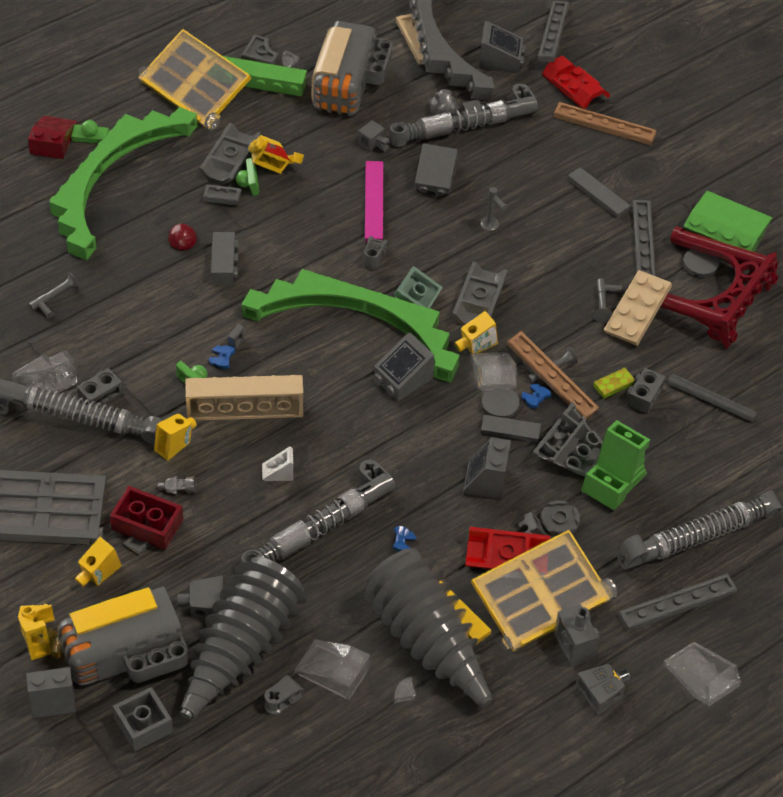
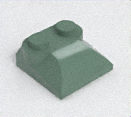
[395,266,443,309]

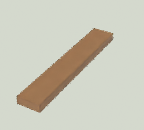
[554,102,657,145]
[507,331,599,420]

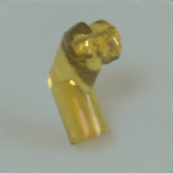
[47,628,62,658]

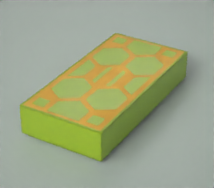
[593,368,635,399]

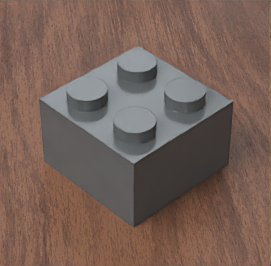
[113,687,173,752]

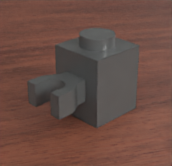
[358,120,389,152]

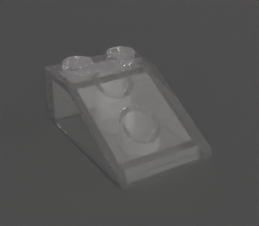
[470,352,517,392]
[294,639,370,700]
[663,642,740,706]

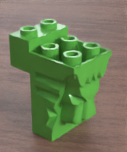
[581,420,650,510]

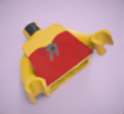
[248,135,304,174]

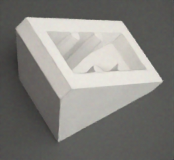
[262,447,293,481]

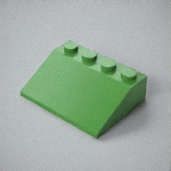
[684,191,772,252]

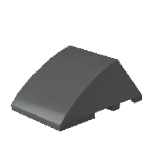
[531,401,603,476]

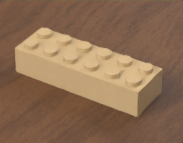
[186,375,303,421]

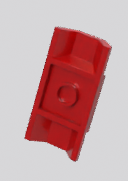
[542,56,610,109]
[465,527,550,574]

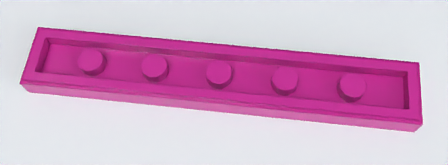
[365,161,383,243]

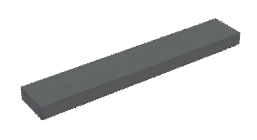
[538,1,569,62]
[632,200,656,276]
[619,573,737,631]

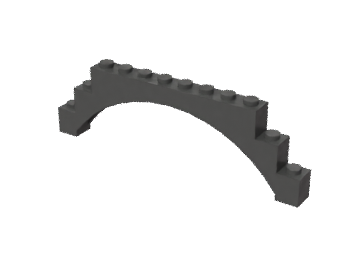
[409,0,495,101]

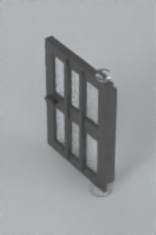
[0,470,106,545]

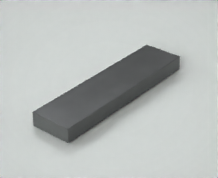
[568,167,630,218]

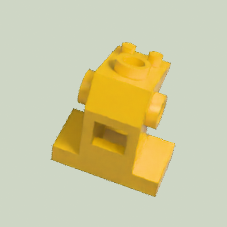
[18,604,55,660]

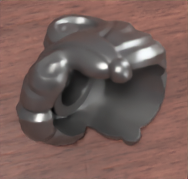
[429,89,459,116]

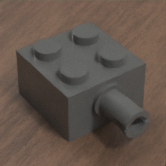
[554,604,600,667]

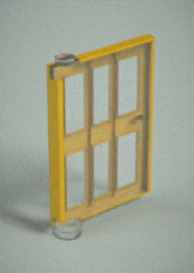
[138,29,251,130]
[471,530,617,652]

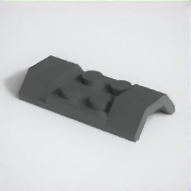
[200,123,261,185]
[452,261,508,326]

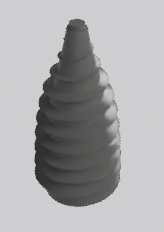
[364,548,493,708]
[180,557,307,719]

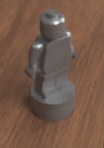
[157,476,196,495]

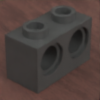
[77,368,123,408]
[626,368,666,414]

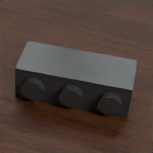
[211,232,239,285]

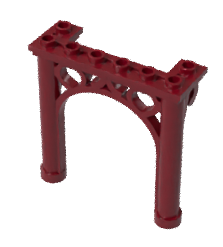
[660,226,779,349]

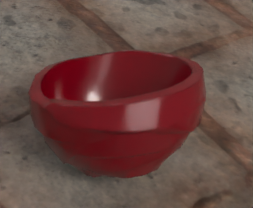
[168,223,197,251]

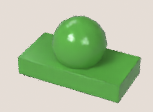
[71,120,109,144]
[236,158,259,196]
[176,361,208,384]

